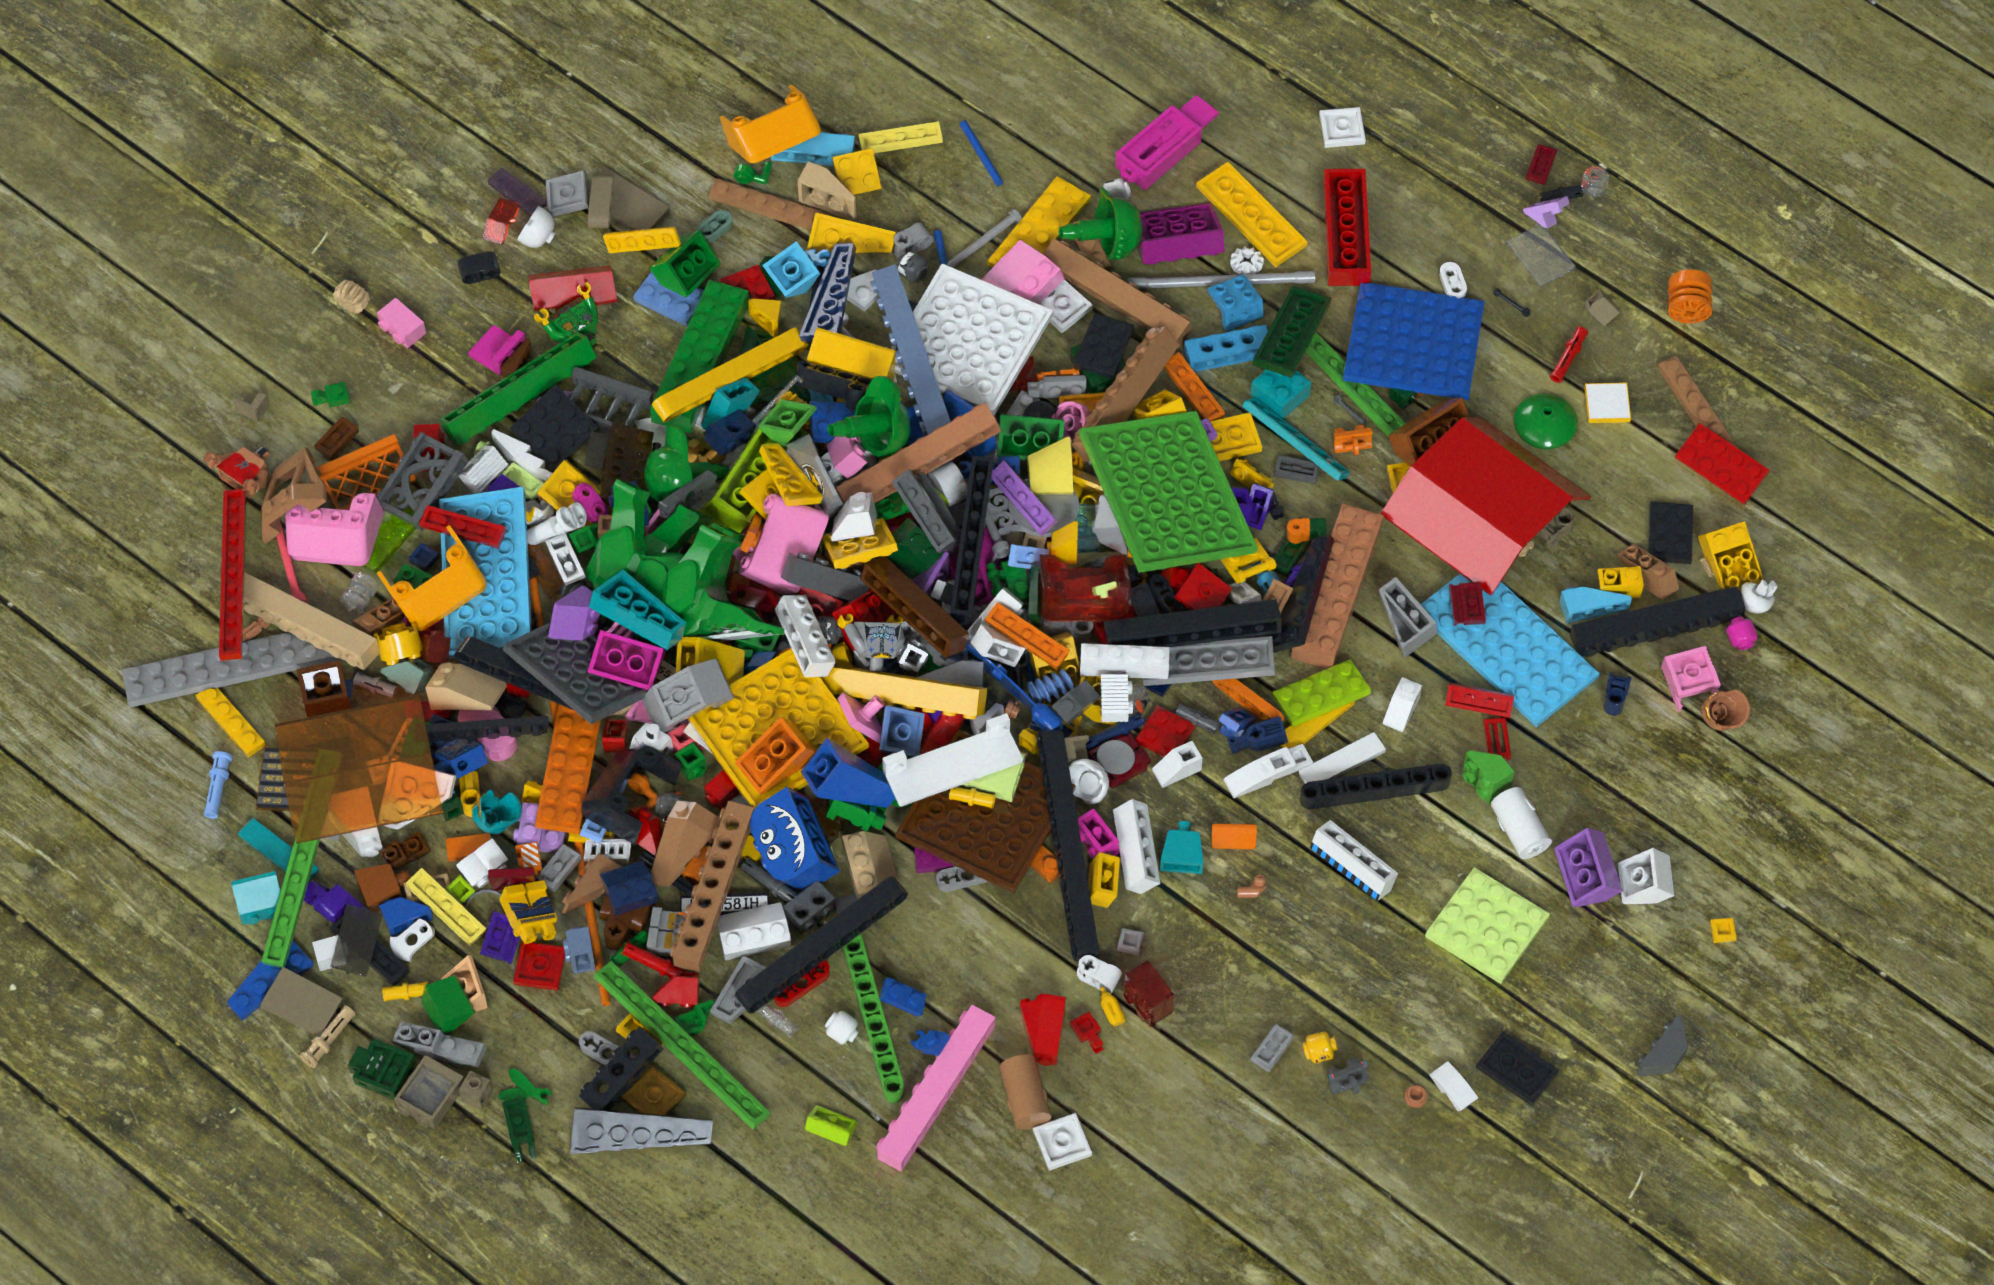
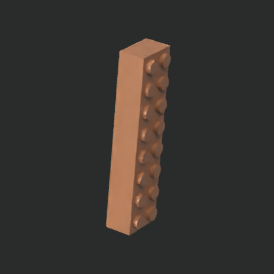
[1291,503,1384,669]

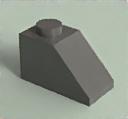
[1052,681,1101,726]

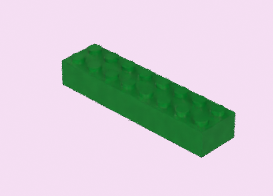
[650,280,749,433]

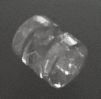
[340,572,379,613]

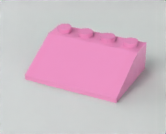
[981,240,1064,304]

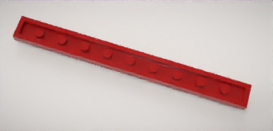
[219,489,246,661]

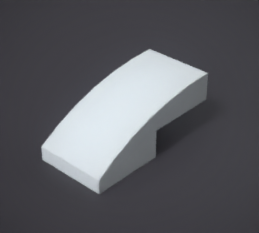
[1429,1061,1478,1111]

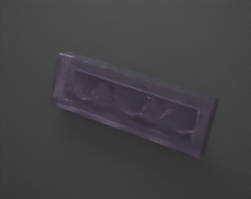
[488,168,547,216]

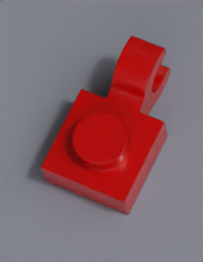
[1070,1011,1104,1054]

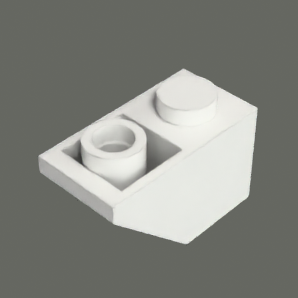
[1152,741,1202,788]

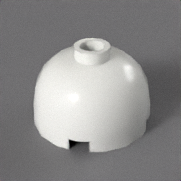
[517,206,556,248]

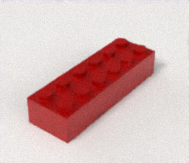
[1323,169,1371,286]

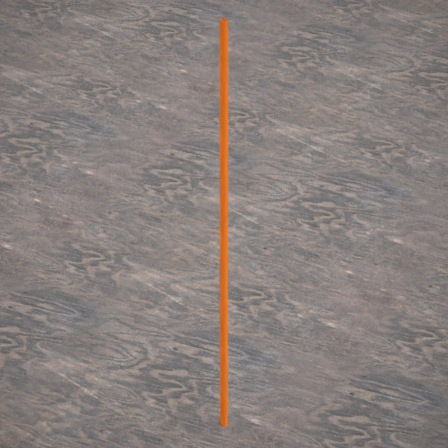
[530,577,611,1006]

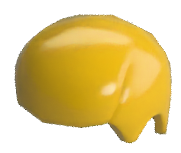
[831,642,857,668]

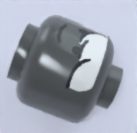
[897,251,928,282]

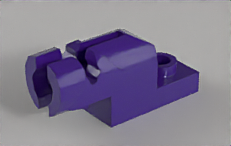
[304,880,372,926]

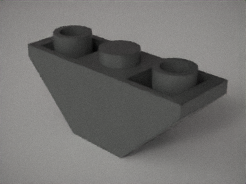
[1637,1015,1688,1077]

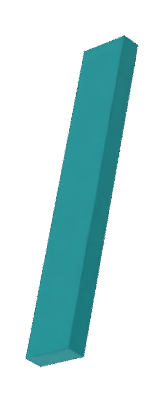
[1242,398,1350,481]

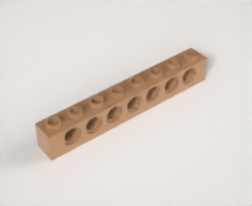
[670,801,754,973]

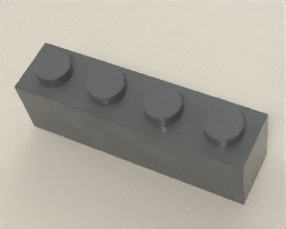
[781,552,869,601]

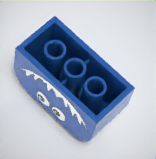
[750,787,840,890]

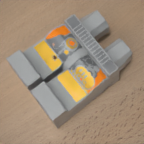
[647,907,703,957]

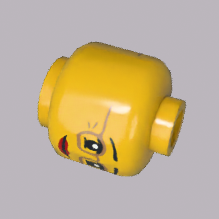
[1303,1031,1338,1064]

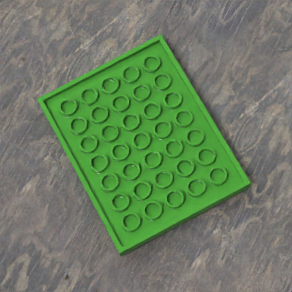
[1078,411,1258,573]

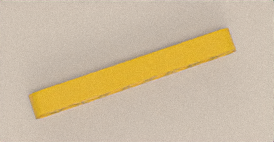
[652,327,809,423]

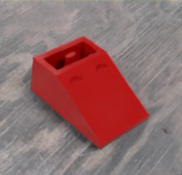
[832,589,904,651]

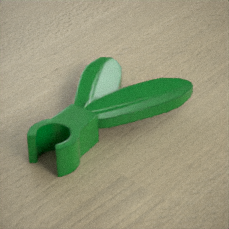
[498,1068,552,1105]

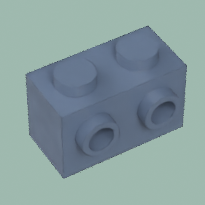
[563,926,596,974]

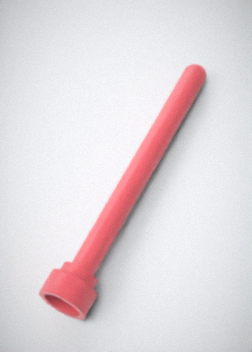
[276,523,308,604]

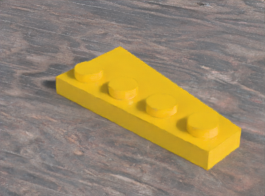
[807,213,896,253]

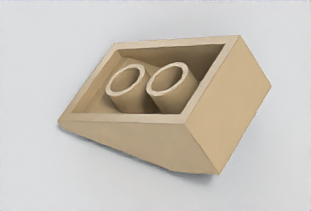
[798,162,857,222]
[425,662,507,710]

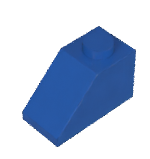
[379,897,433,937]

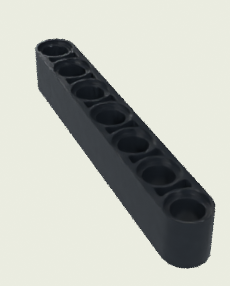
[454,636,573,710]
[1300,763,1452,809]

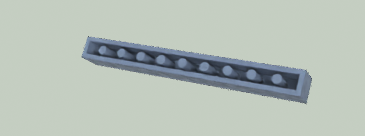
[870,264,951,435]

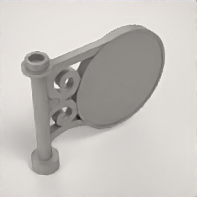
[986,478,1079,558]

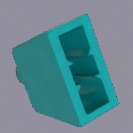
[1160,821,1203,874]

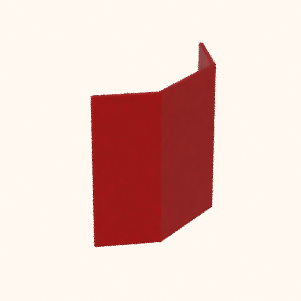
[1381,417,1592,596]

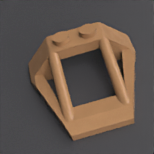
[262,447,327,544]

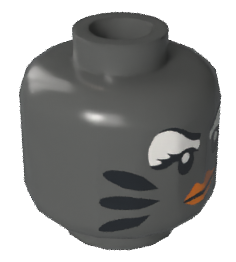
[816,616,844,644]

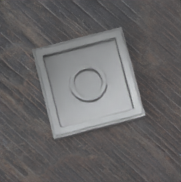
[546,170,589,217]

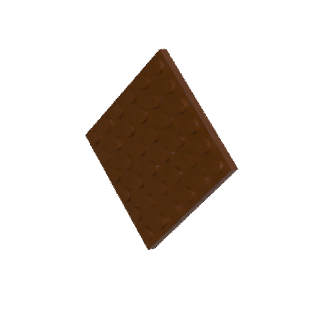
[895,731,1076,894]

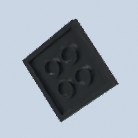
[510,384,600,472]

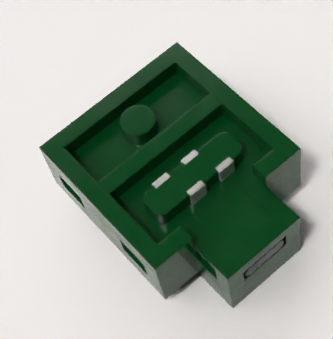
[348,1038,416,1100]

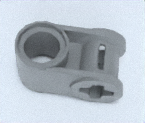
[894,222,934,258]

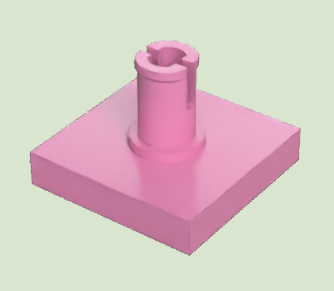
[837,693,885,743]

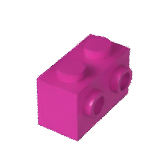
[1078,809,1119,859]

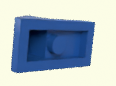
[1218,707,1257,738]

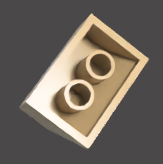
[842,831,899,900]

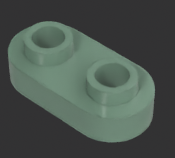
[696,210,733,244]

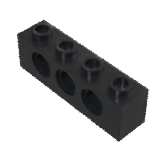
[579,1027,664,1110]

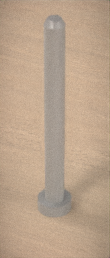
[947,209,1022,268]

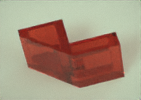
[482,198,519,245]

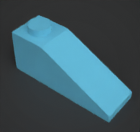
[1559,587,1632,624]

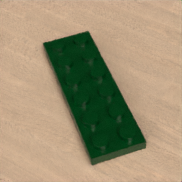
[1252,286,1332,378]

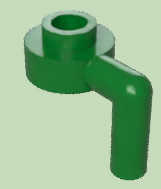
[733,162,772,185]

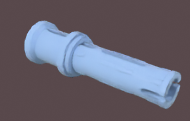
[204,751,233,819]

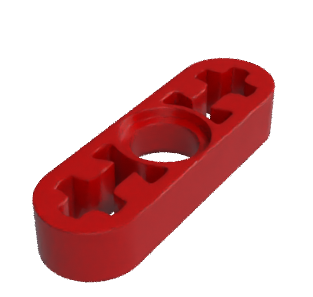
[773,961,830,1007]

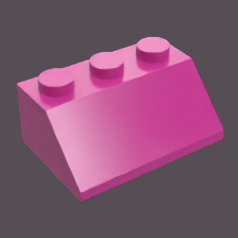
[588,630,665,690]

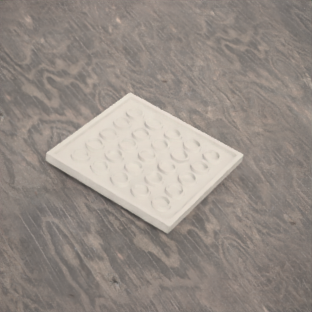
[891,264,1054,415]

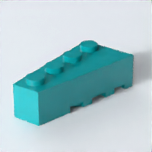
[589,569,687,650]

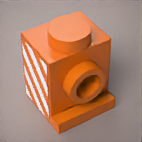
[515,842,542,877]

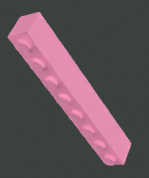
[876,1005,995,1172]

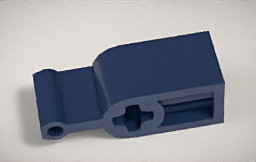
[1228,716,1288,754]

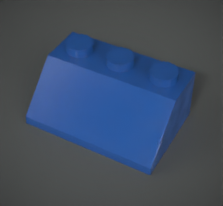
[943,390,997,457]

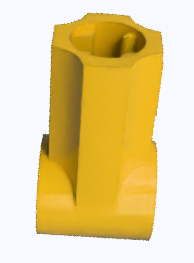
[459,771,481,817]

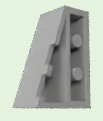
[1379,577,1438,659]

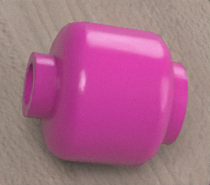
[1726,617,1758,650]

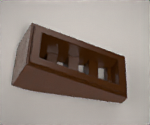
[500,339,532,379]

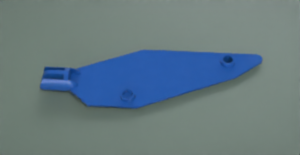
[965,643,1063,730]

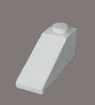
[545,533,585,586]

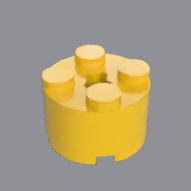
[374,622,423,665]

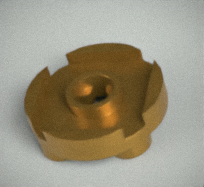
[688,437,727,465]

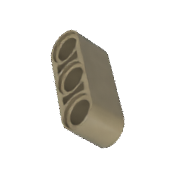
[588,175,614,229]

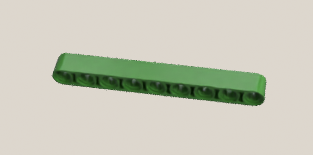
[842,934,904,1103]

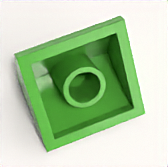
[759,399,817,448]

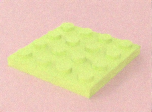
[1425,867,1550,984]

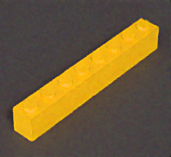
[820,664,987,719]

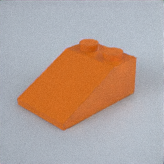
[735,717,816,795]

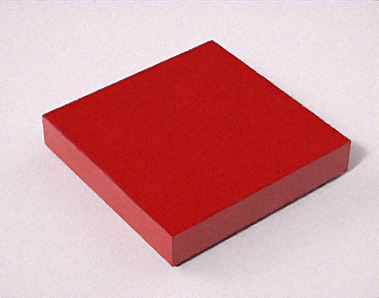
[513,941,566,991]

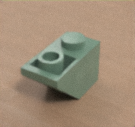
[380,658,435,694]

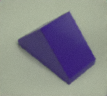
[1248,483,1274,530]

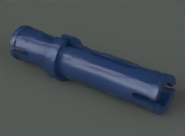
[1085,712,1145,753]

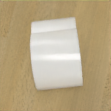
[928,461,968,506]

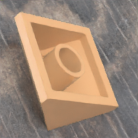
[441,955,488,1012]

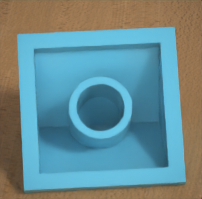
[763,241,820,298]

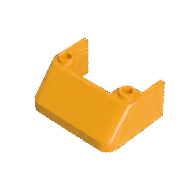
[720,85,821,163]
[377,525,487,631]

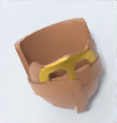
[1700,690,1750,731]

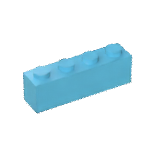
[771,132,855,166]

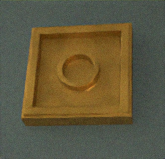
[622,1065,687,1115]

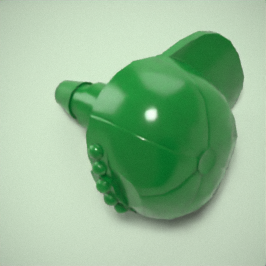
[1058,187,1142,261]
[827,376,911,458]
[644,425,730,502]

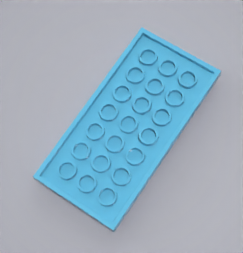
[439,487,532,659]
[1420,574,1600,728]

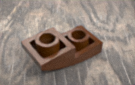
[379,831,431,870]

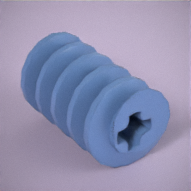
[1026,669,1075,703]

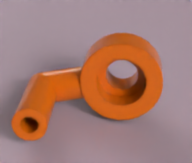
[627,773,660,810]

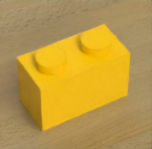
[1088,852,1120,908]

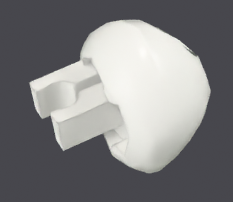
[1741,580,1778,614]

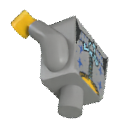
[837,614,905,671]

